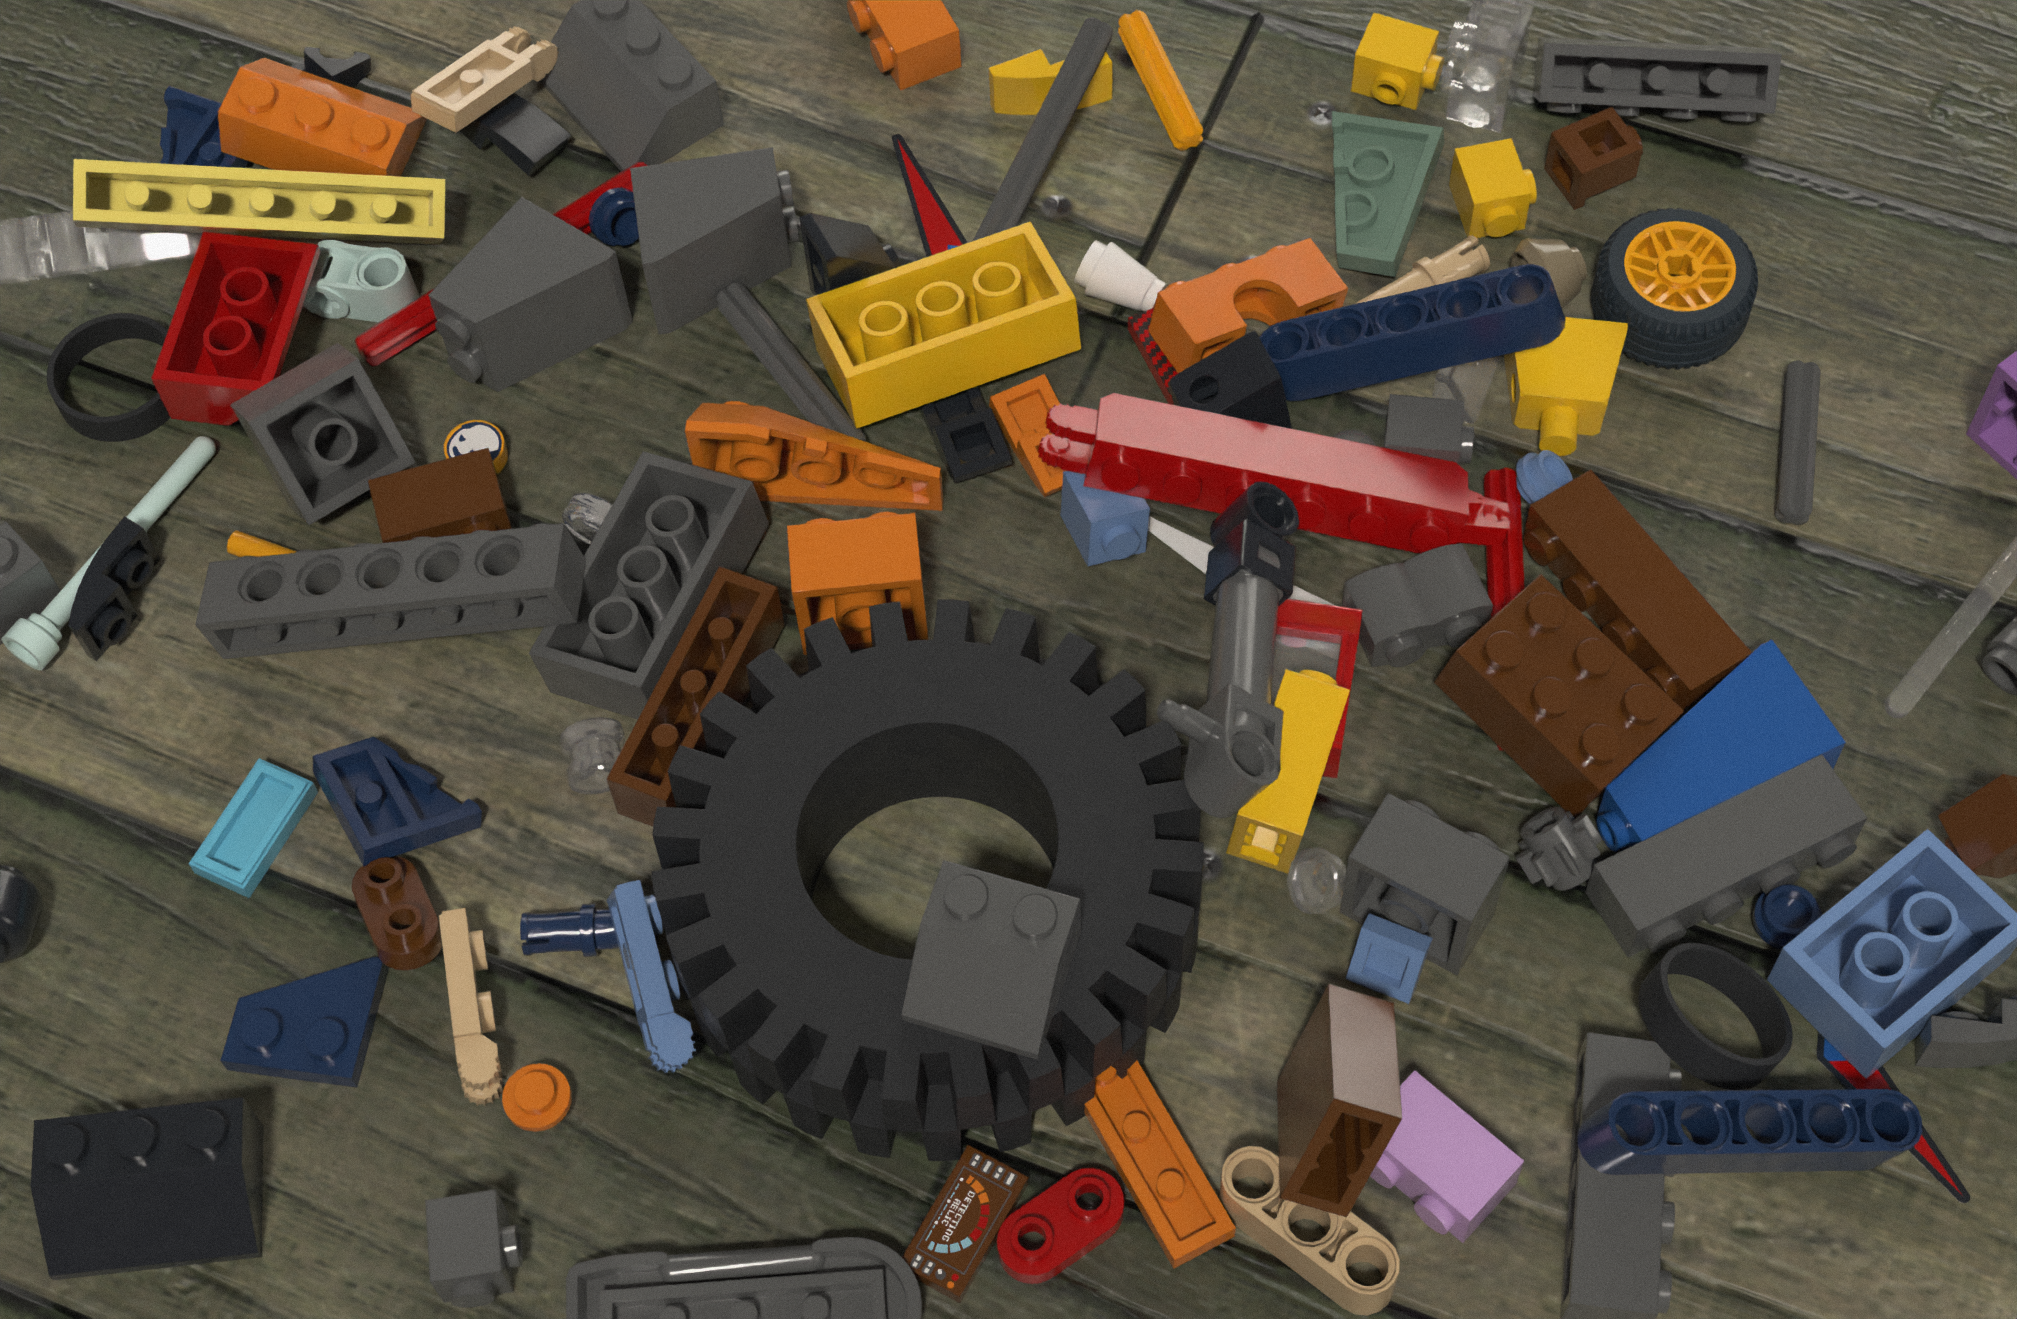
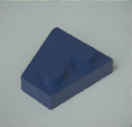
[220,957,389,1088]

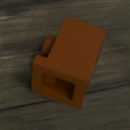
[1544,107,1643,210]

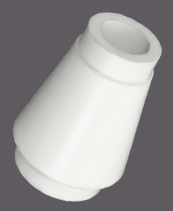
[1074,240,1167,312]

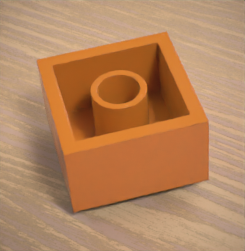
[787,512,928,655]

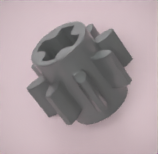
[1516,807,1602,890]

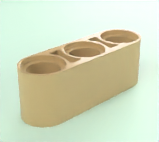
[1219,1146,1400,1316]

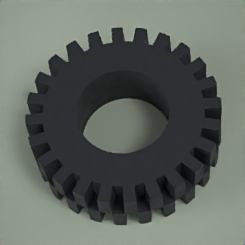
[652,599,1204,1161]

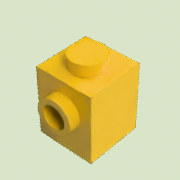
[1351,13,1444,110]
[1449,138,1537,238]

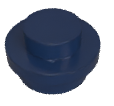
[589,188,639,246]
[1753,885,1822,950]

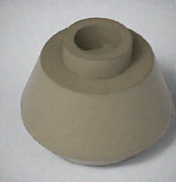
[1511,238,1587,308]

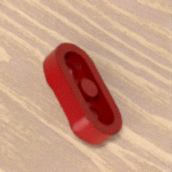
[997,1168,1124,1284]

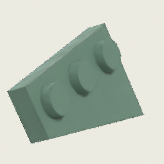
[1332,111,1445,277]

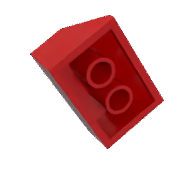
[151,231,321,426]

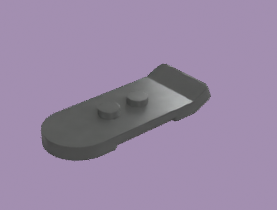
[566,1237,922,1319]

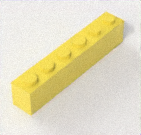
[73,159,445,245]

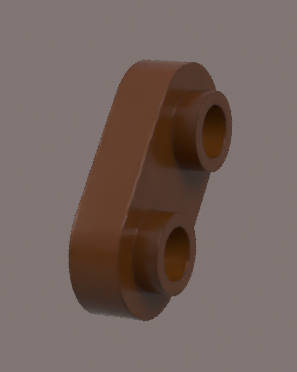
[352,856,442,970]

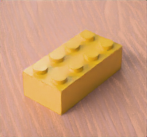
[806,222,1081,429]

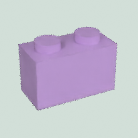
[1370,1070,1524,1243]

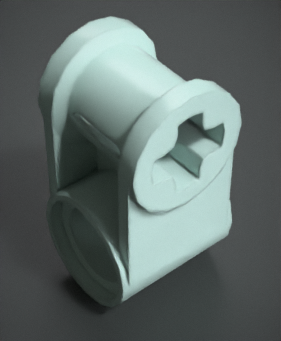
[303,240,420,322]

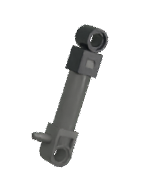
[1157,482,1299,818]

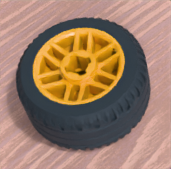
[1591,208,1758,369]

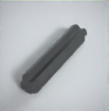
[1775,360,1821,525]

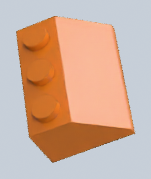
[218,58,427,177]

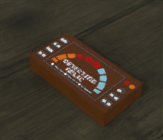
[902,1145,1029,1304]

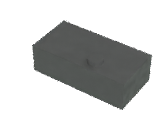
[529,451,769,720]

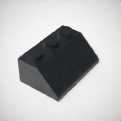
[31,1097,264,1280]

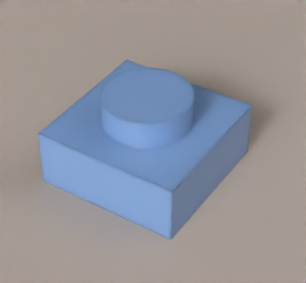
[1346,913,1433,1004]

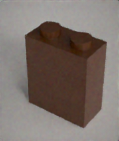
[1277,984,1402,1218]

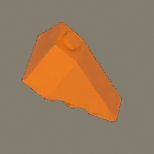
[685,401,944,511]

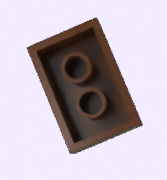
[1434,574,1684,819]

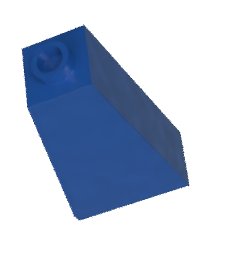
[1597,640,1846,852]

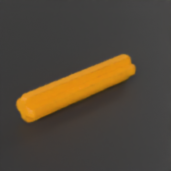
[1118,10,1203,151]

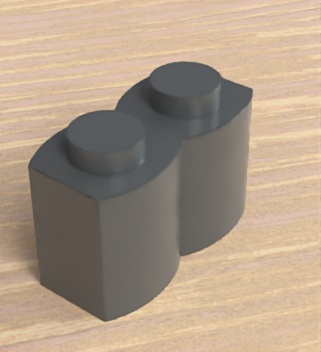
[1342,544,1493,667]

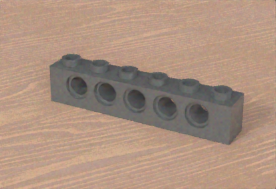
[195,523,586,659]

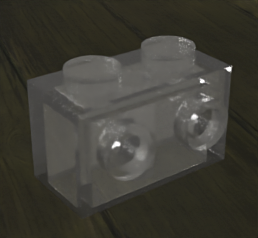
[1440,0,1534,133]

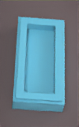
[189,758,318,898]

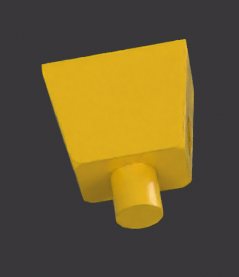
[1504,317,1628,456]

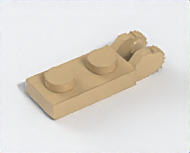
[410,26,559,133]
[439,908,503,1106]

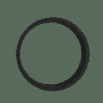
[47,313,171,442]
[1638,943,1793,1090]

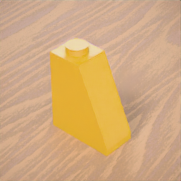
[1226,669,1350,874]

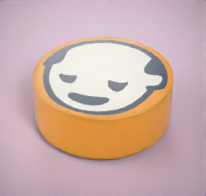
[444,420,508,474]

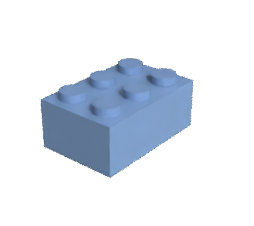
[1767,829,2017,1079]

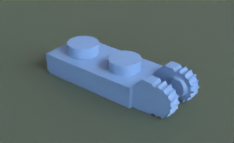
[607,880,696,1073]

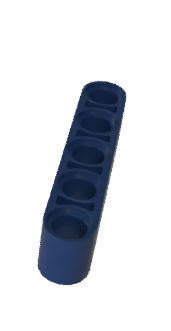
[1259,264,1566,401]
[1577,1089,1922,1175]

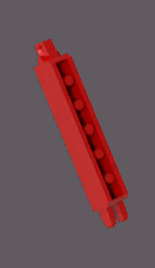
[1037,393,1510,554]

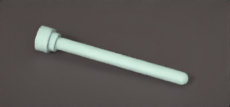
[2,436,216,670]

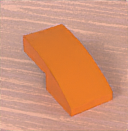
[989,374,1066,497]

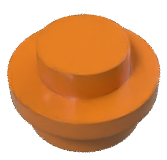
[502,1063,572,1132]

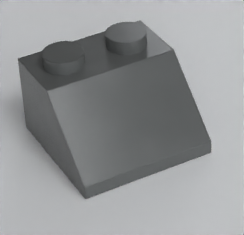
[901,860,1081,1060]

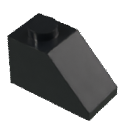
[799,213,901,296]

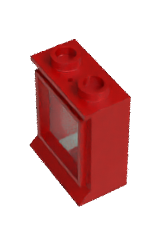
[1270,599,1363,778]

